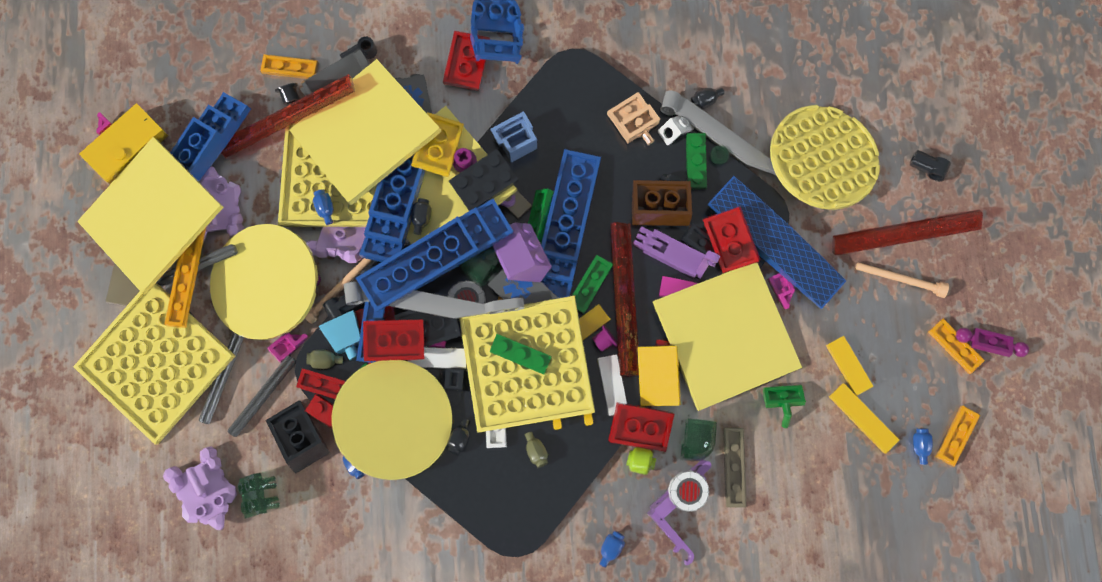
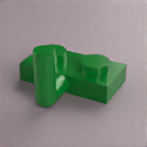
[762,385,806,428]

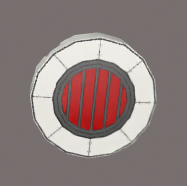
[448,281,486,304]
[668,470,709,512]

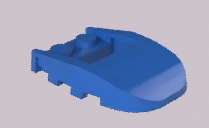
[470,0,524,64]

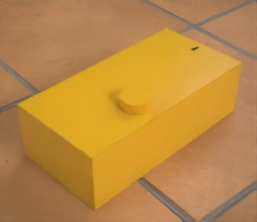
[79,103,169,184]

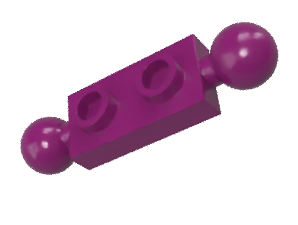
[956,328,1029,357]

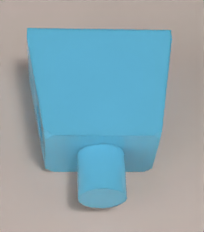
[319,310,360,360]

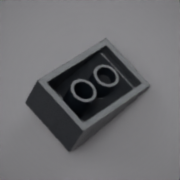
[265,400,330,474]

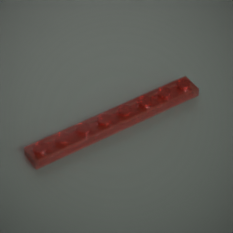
[221,74,355,158]
[832,210,983,256]
[611,222,639,376]

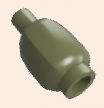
[307,349,343,369]
[525,431,548,468]

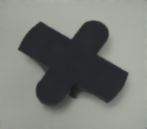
[430,368,471,407]

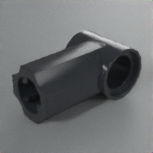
[340,36,377,59]
[910,150,951,182]
[323,294,365,320]

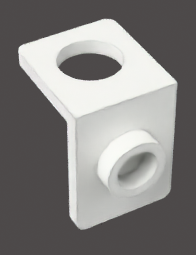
[658,116,694,145]

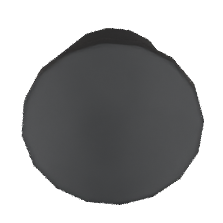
[275,83,300,105]

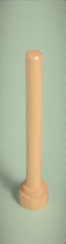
[305,258,373,324]
[855,262,949,298]

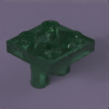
[238,473,280,519]

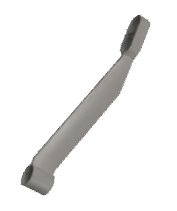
[660,91,777,176]
[344,282,525,319]

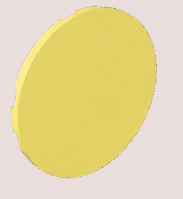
[770,105,880,210]
[210,224,318,340]
[332,360,452,480]

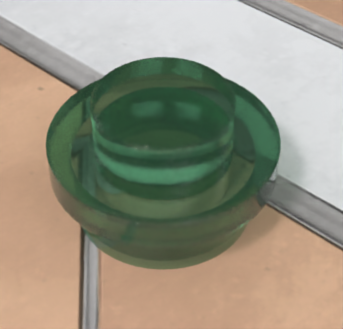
[710,146,729,165]

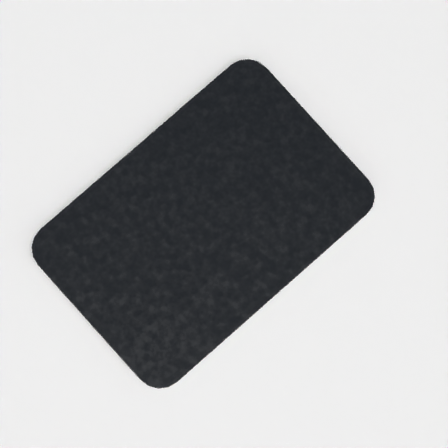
[295,48,790,557]

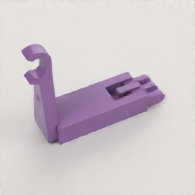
[632,227,720,279]
[647,460,712,565]

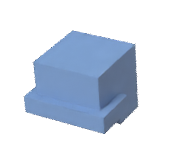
[491,111,537,162]

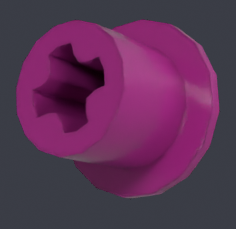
[453,148,477,173]
[592,325,618,352]

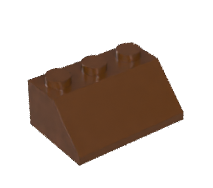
[632,180,692,226]

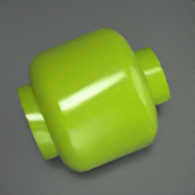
[626,447,656,475]

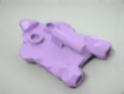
[199,166,245,242]
[306,227,366,263]
[163,446,237,530]

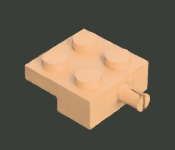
[607,92,660,145]

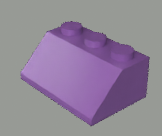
[492,222,551,282]

